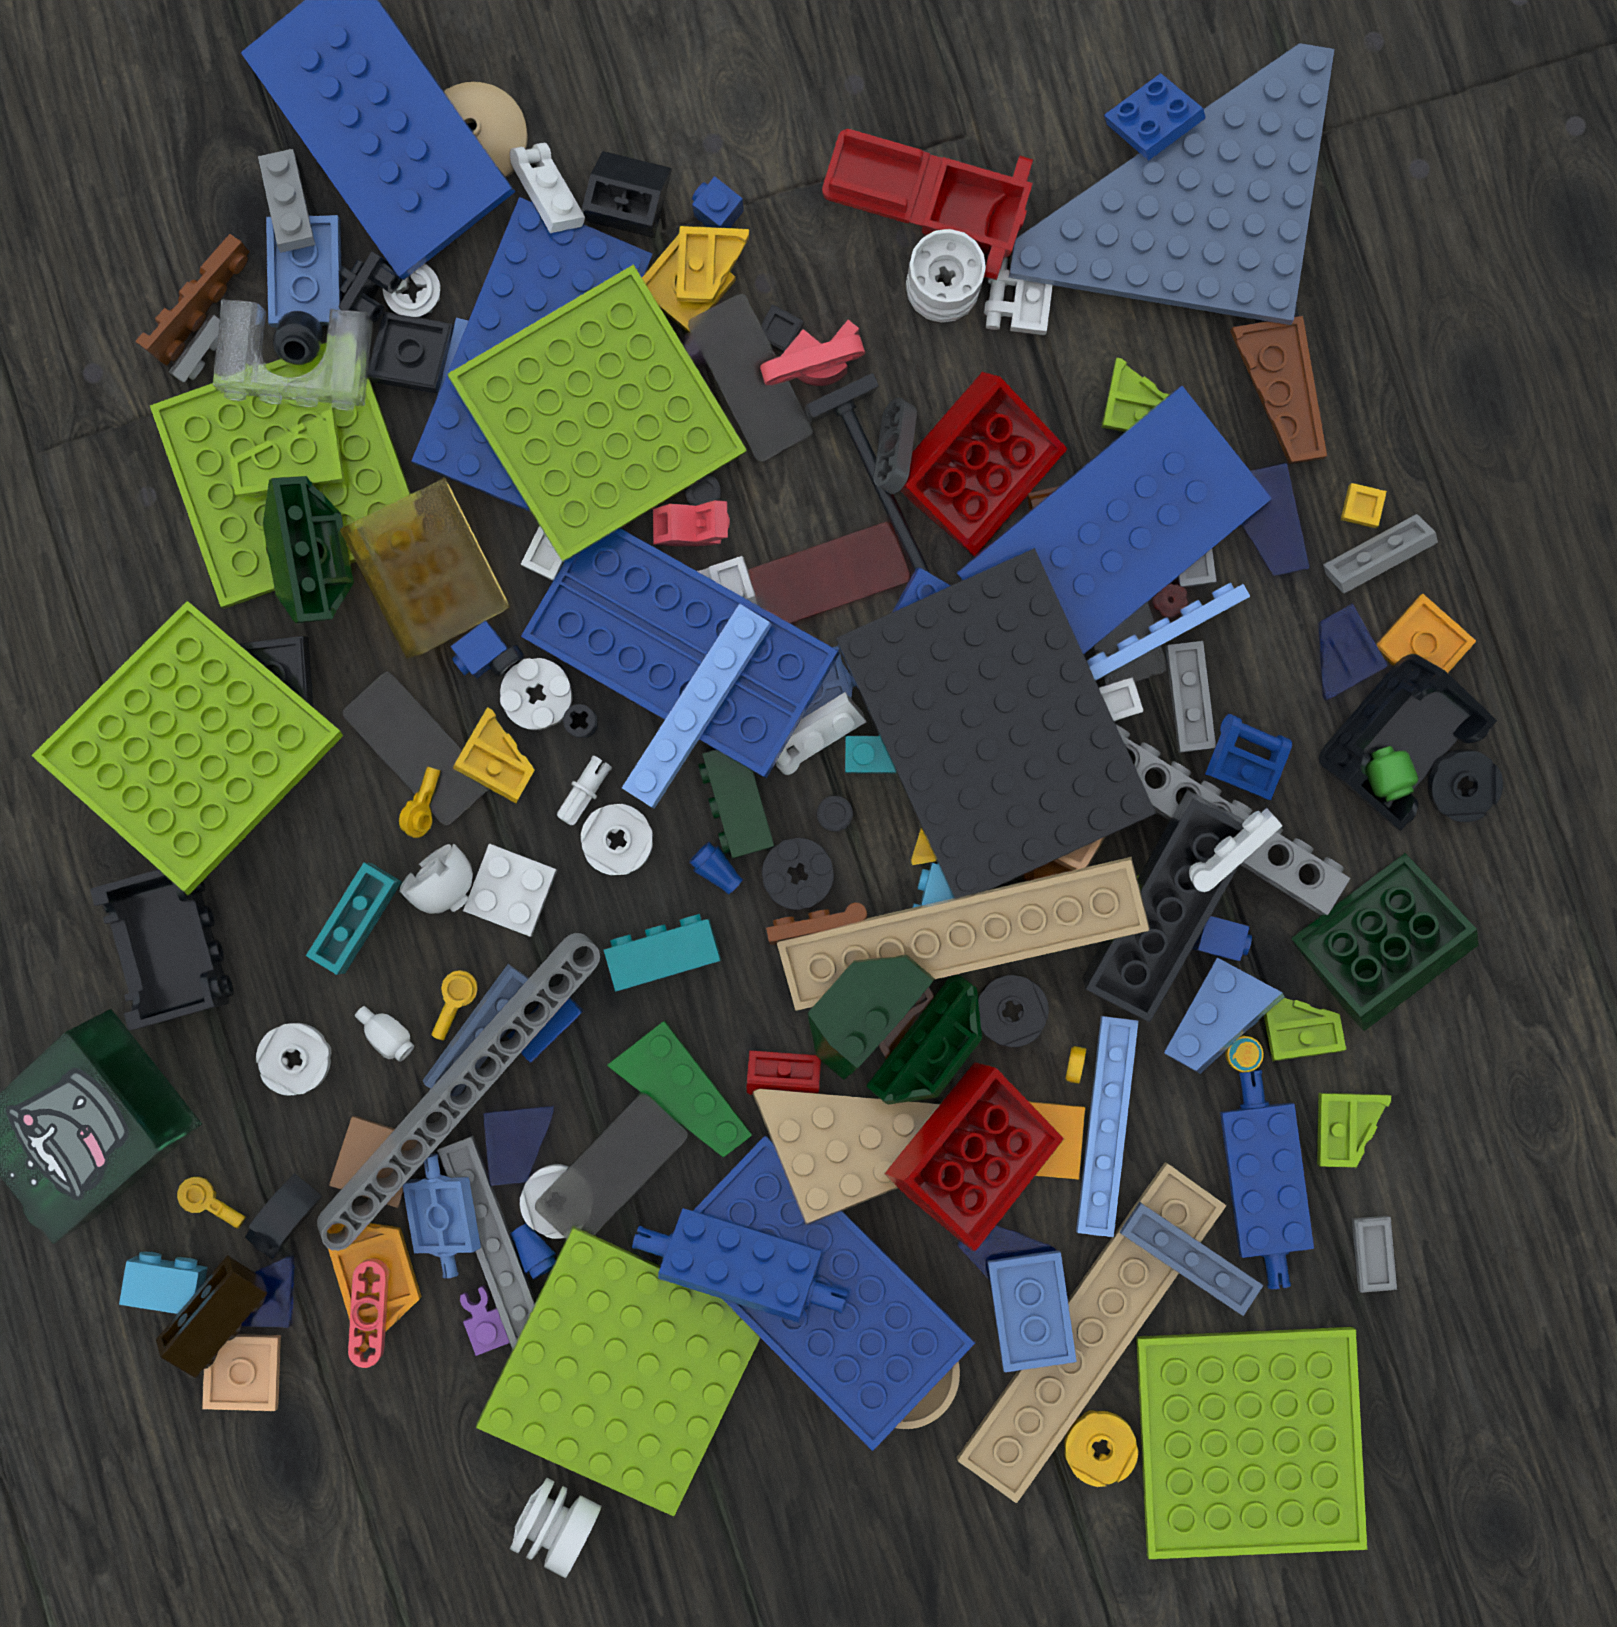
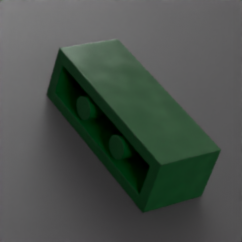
[698,750,775,859]

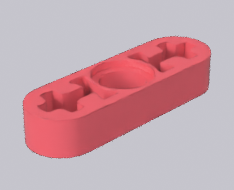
[760,334,865,385]
[348,1258,389,1368]

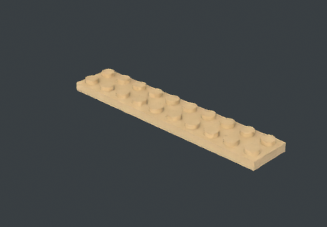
[777,857,1150,1011]
[956,1162,1226,1503]

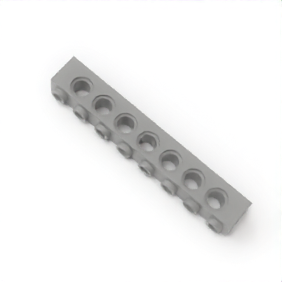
[1115,724,1351,915]

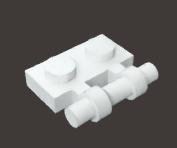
[984,258,1052,335]

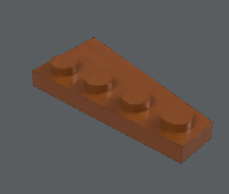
[135,234,250,366]
[1230,316,1327,464]

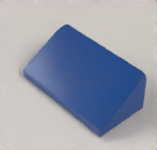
[507,997,584,1063]

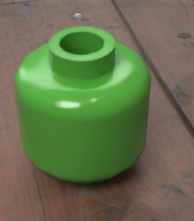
[1365,746,1418,802]

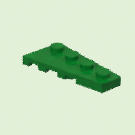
[607,1020,752,1158]

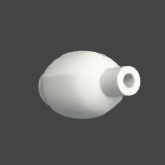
[355,1006,414,1062]

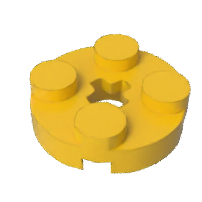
[1064,1410,1138,1487]

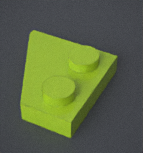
[1102,358,1169,432]
[1264,998,1346,1062]
[1317,1093,1391,1167]

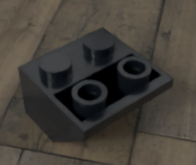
[582,151,672,238]

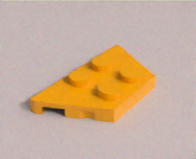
[327,1223,422,1352]

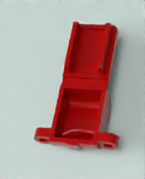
[822,129,1033,280]

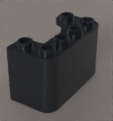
[90,869,234,1031]

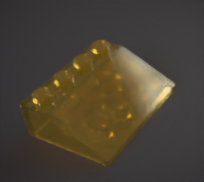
[340,478,510,659]

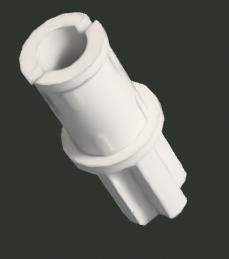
[557,756,612,825]

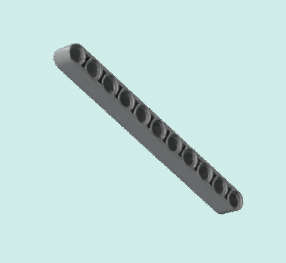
[317,933,600,1251]

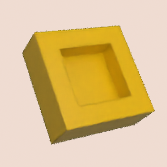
[1341,483,1387,528]

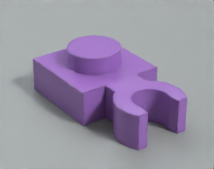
[460,1285,510,1356]

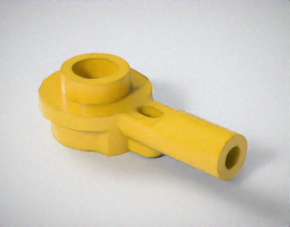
[399,767,441,838]
[431,970,478,1040]
[177,1176,246,1229]

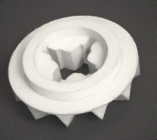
[383,264,441,318]

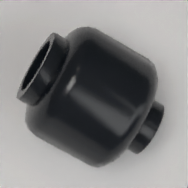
[272,311,323,365]

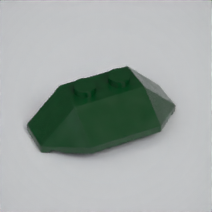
[263,476,354,623]
[807,955,935,1080]
[866,974,982,1105]

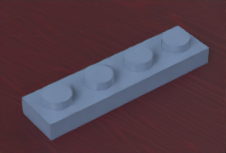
[422,964,529,1096]
[1120,1202,1263,1316]

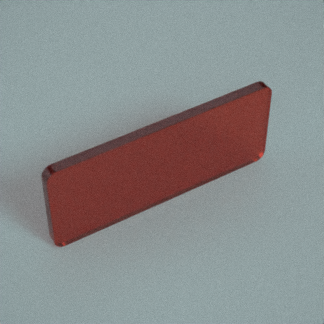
[748,522,910,624]

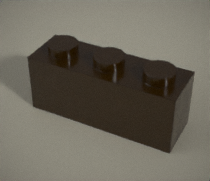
[156,1255,267,1378]

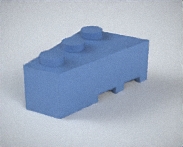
[1164,958,1285,1074]

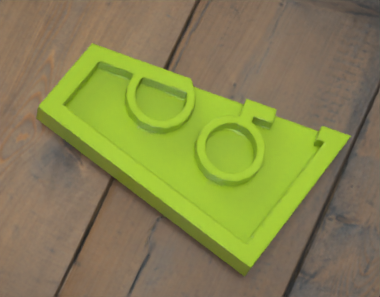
[229,408,345,497]

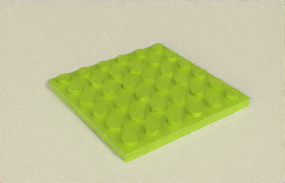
[447,264,747,563]
[150,334,426,609]
[31,601,343,895]
[476,1226,760,1516]
[1136,1327,1367,1559]

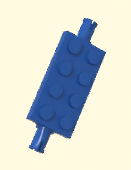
[1220,1069,1314,1289]
[632,1208,849,1323]

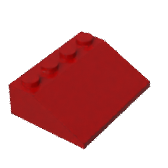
[900,372,1067,556]
[884,1062,1064,1251]

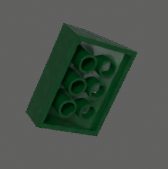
[1291,853,1479,1031]

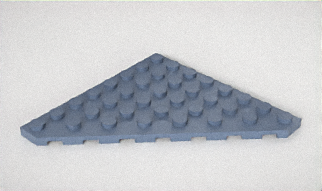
[1008,43,1334,325]

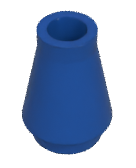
[689,842,743,894]
[510,1223,556,1280]

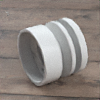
[906,229,986,323]
[510,1478,602,1578]

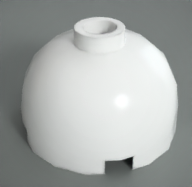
[399,844,473,914]

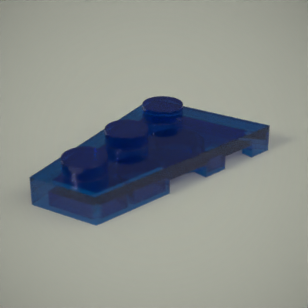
[1241,463,1310,577]

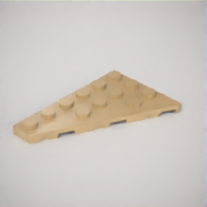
[753,1089,940,1225]

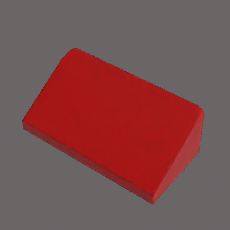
[747,1051,821,1095]

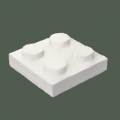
[463,844,557,937]

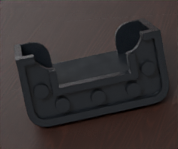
[1319,654,1497,831]

